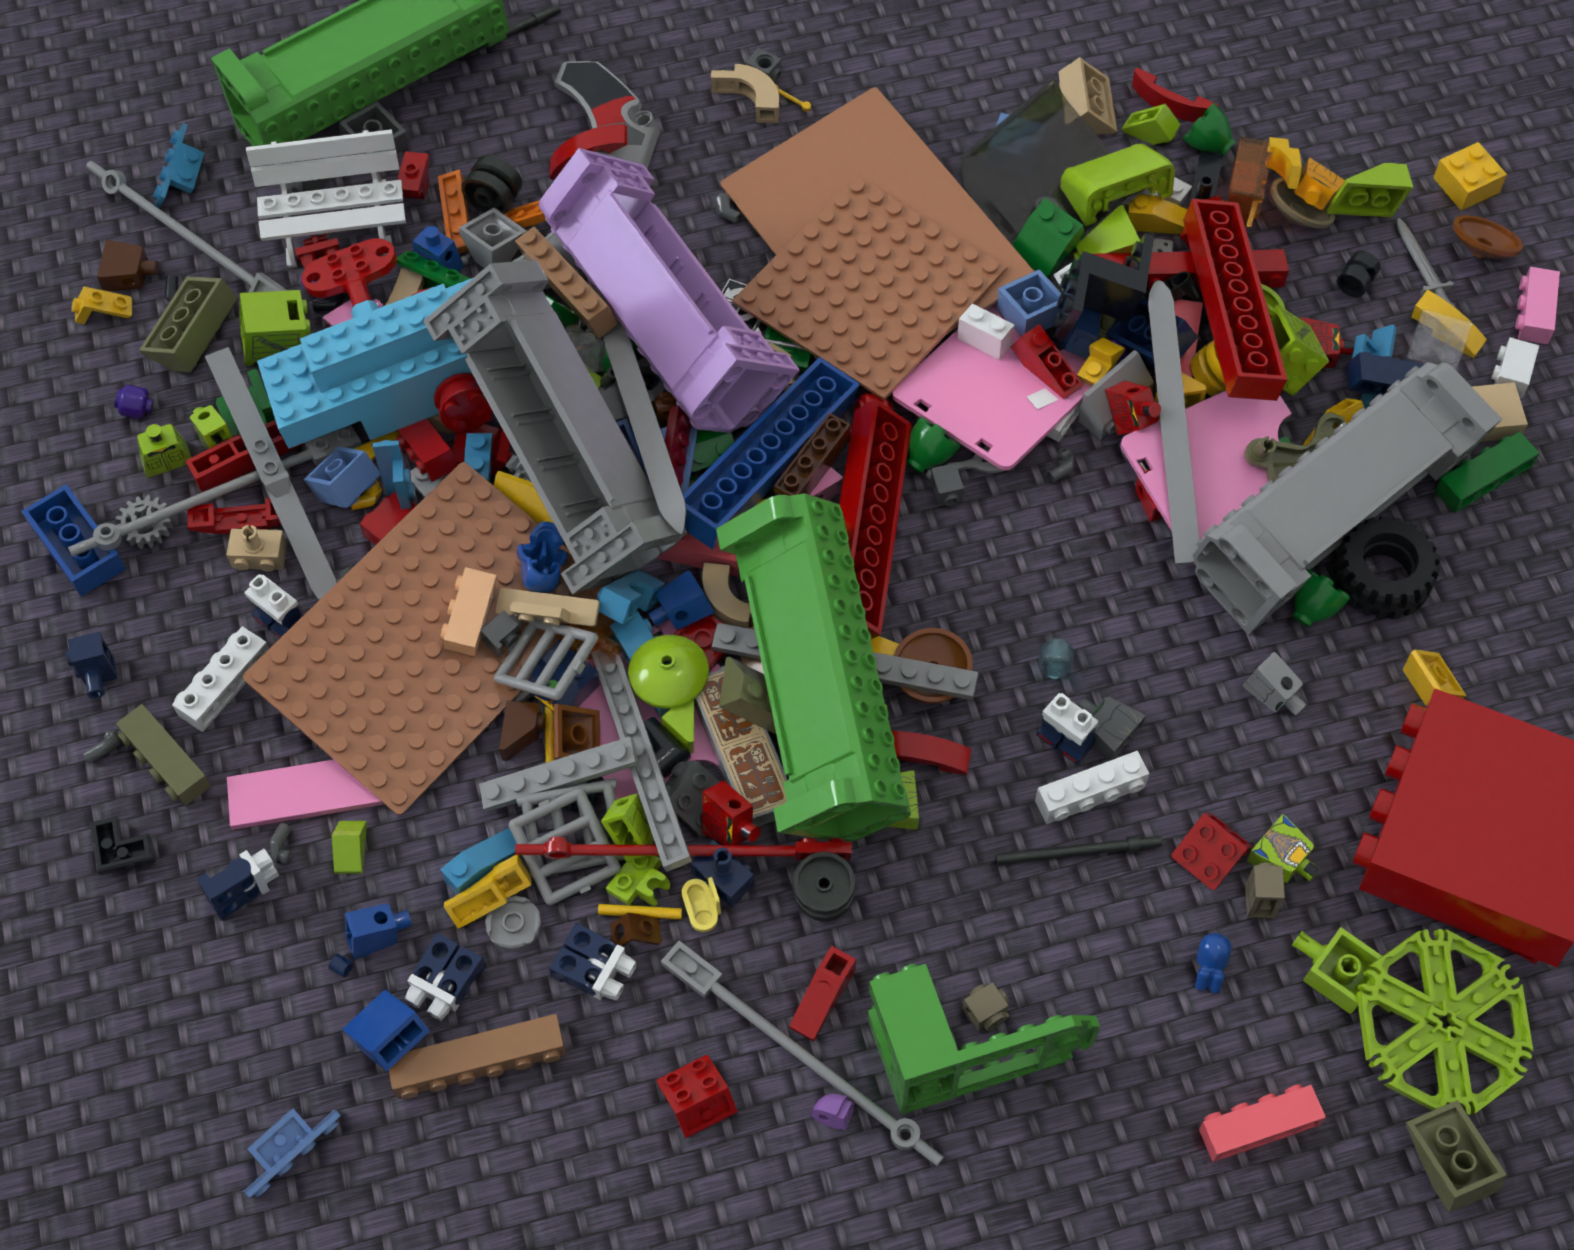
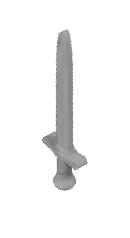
[1396,218,1455,307]

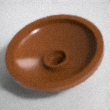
[1452,215,1524,259]
[894,628,973,704]

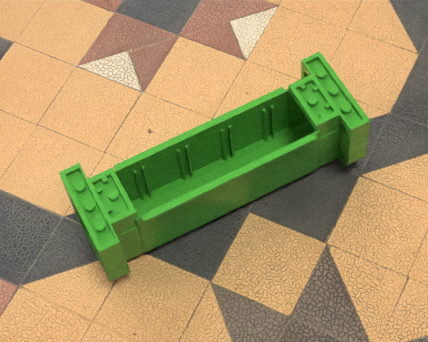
[211,0,509,146]
[716,493,911,842]

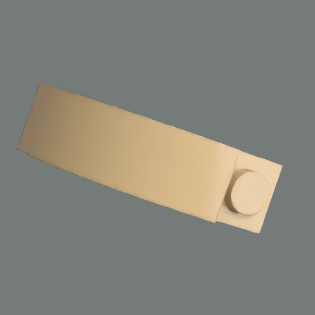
[711,64,779,123]
[702,563,754,628]

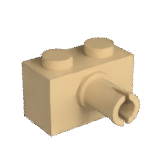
[226,525,287,571]

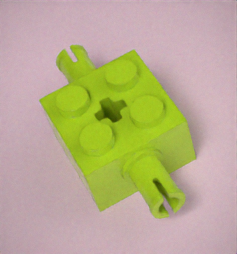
[1292,927,1390,1014]

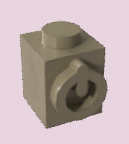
[962,982,1010,1032]

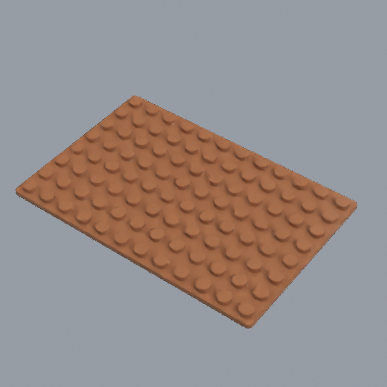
[720,87,1034,334]
[243,462,608,816]

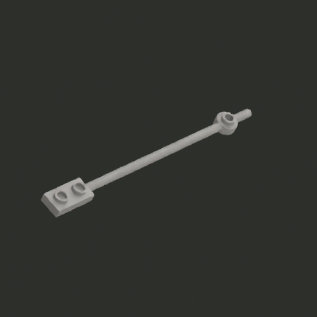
[86,161,288,293]
[68,425,362,557]
[661,941,944,1166]

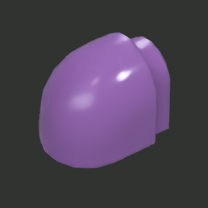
[811,1093,854,1131]

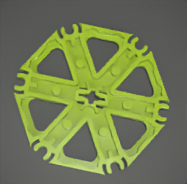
[1356,929,1533,1115]

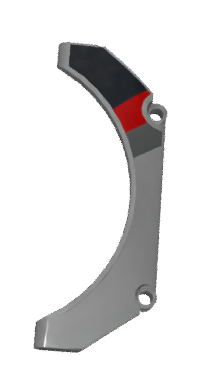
[512,61,660,291]

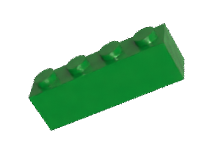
[1435,431,1540,513]

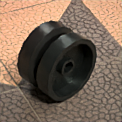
[461,155,523,214]
[793,852,855,922]

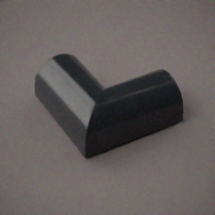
[644,717,691,779]
[90,816,156,875]

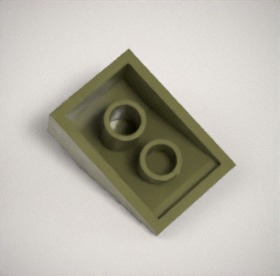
[1405,1100,1507,1213]

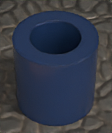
[328,954,353,978]

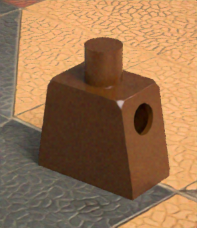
[97,240,159,292]

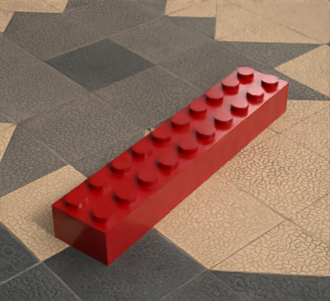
[1183,199,1288,401]
[840,399,912,639]

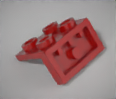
[1171,812,1254,890]
[657,1055,738,1138]

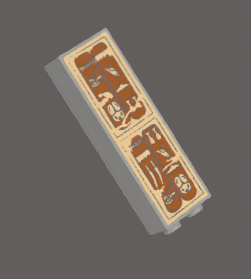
[694,666,787,827]

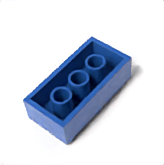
[21,484,126,597]

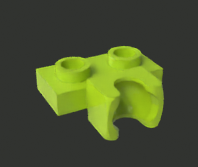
[606,856,670,906]

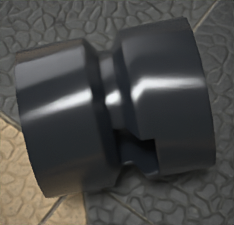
[1336,251,1381,297]

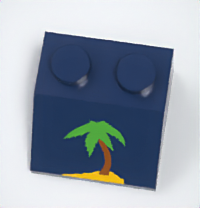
[529,640,600,713]

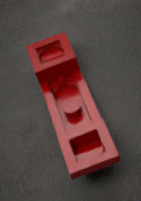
[1132,67,1219,123]
[549,124,627,180]
[187,498,281,534]
[891,731,971,775]

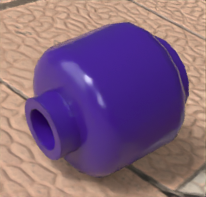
[114,384,154,420]

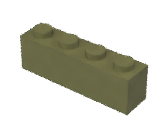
[116,704,211,806]

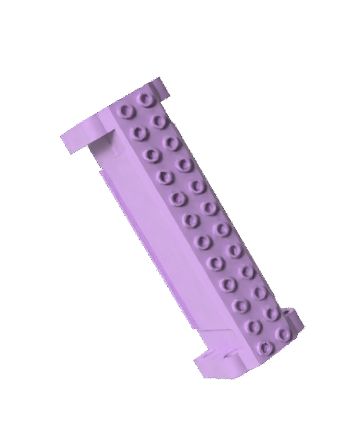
[538,148,799,433]

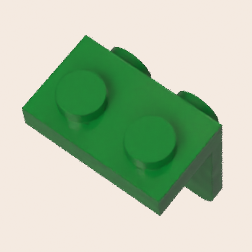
[216,368,275,437]

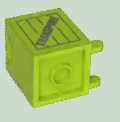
[239,290,310,366]
[1267,304,1329,396]

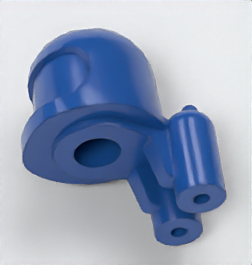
[1195,933,1232,993]

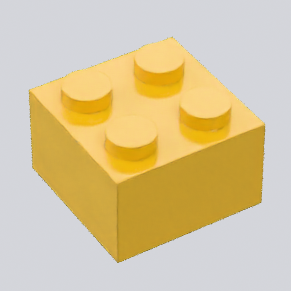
[1433,142,1507,211]

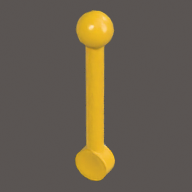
[775,84,811,112]

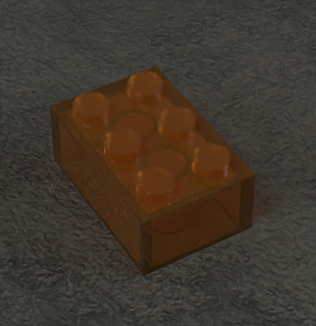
[1227,137,1272,227]

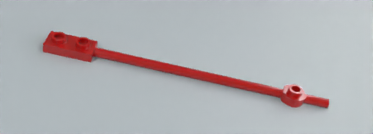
[515,837,852,861]

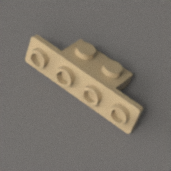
[496,588,600,627]

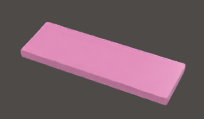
[227,760,385,830]

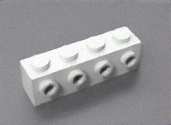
[172,626,269,732]
[1035,751,1149,824]

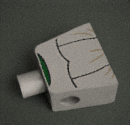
[1242,652,1307,716]

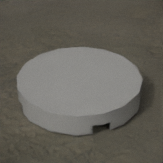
[485,896,542,951]

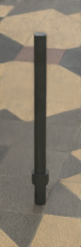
[441,4,561,68]
[996,835,1162,865]

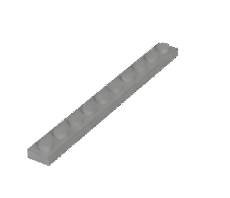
[711,623,978,700]
[591,642,692,872]

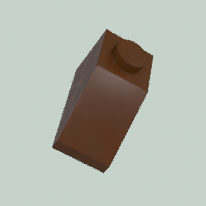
[499,701,545,761]

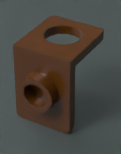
[610,912,661,947]

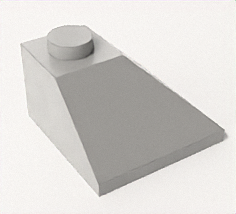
[459,208,527,269]

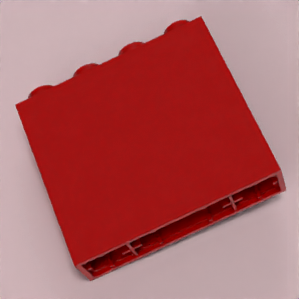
[1352,688,1574,968]

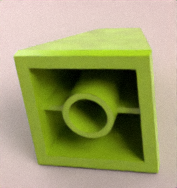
[1073,205,1140,260]

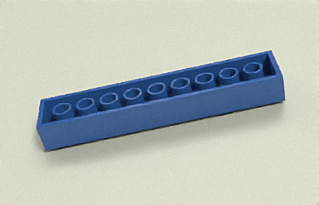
[682,357,860,550]

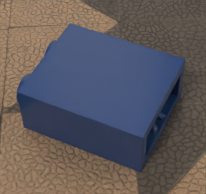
[342,990,430,1072]

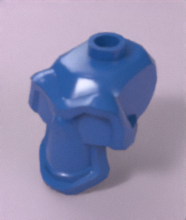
[516,522,568,594]

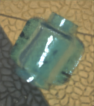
[1038,638,1074,679]

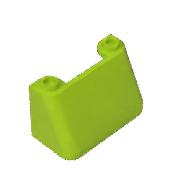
[1060,144,1175,226]

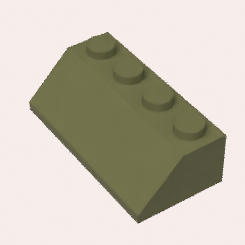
[139,276,237,373]
[719,657,777,735]

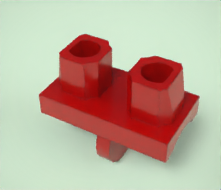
[295,234,341,269]

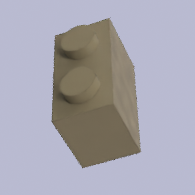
[1245,863,1285,919]

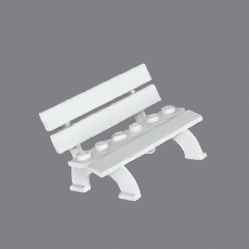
[246,129,406,268]

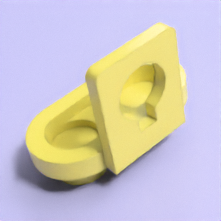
[682,877,721,932]

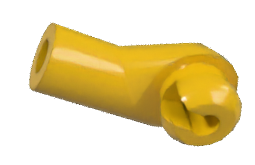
[350,480,382,510]

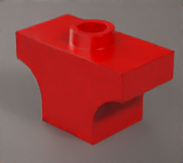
[397,151,430,200]

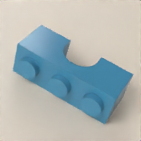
[597,569,665,624]

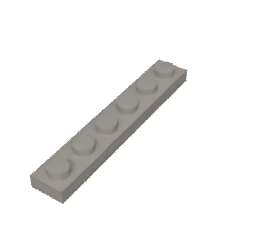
[479,737,639,812]

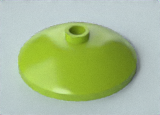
[628,635,709,709]

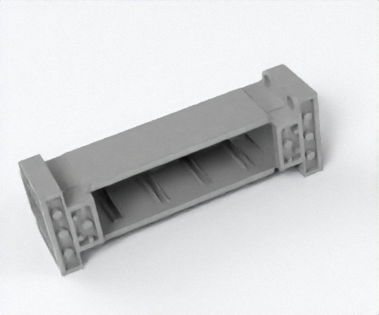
[423,260,687,594]
[1192,362,1502,635]

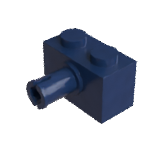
[65,632,118,699]
[690,840,754,908]

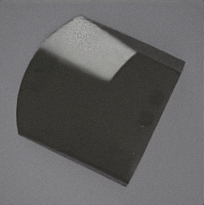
[960,78,1146,251]

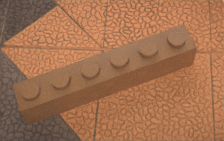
[515,227,618,339]
[389,1014,566,1099]

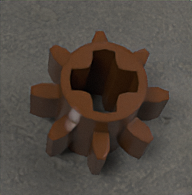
[651,392,678,425]

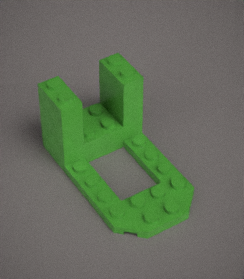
[867,964,1100,1115]

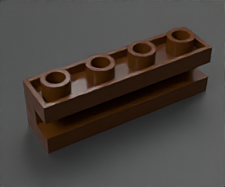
[774,413,851,496]

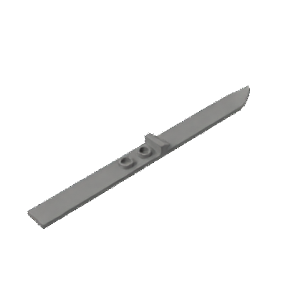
[1148,280,1199,565]
[602,320,686,535]
[205,347,337,601]

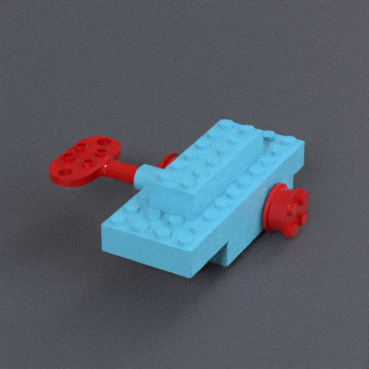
[257,238,493,448]

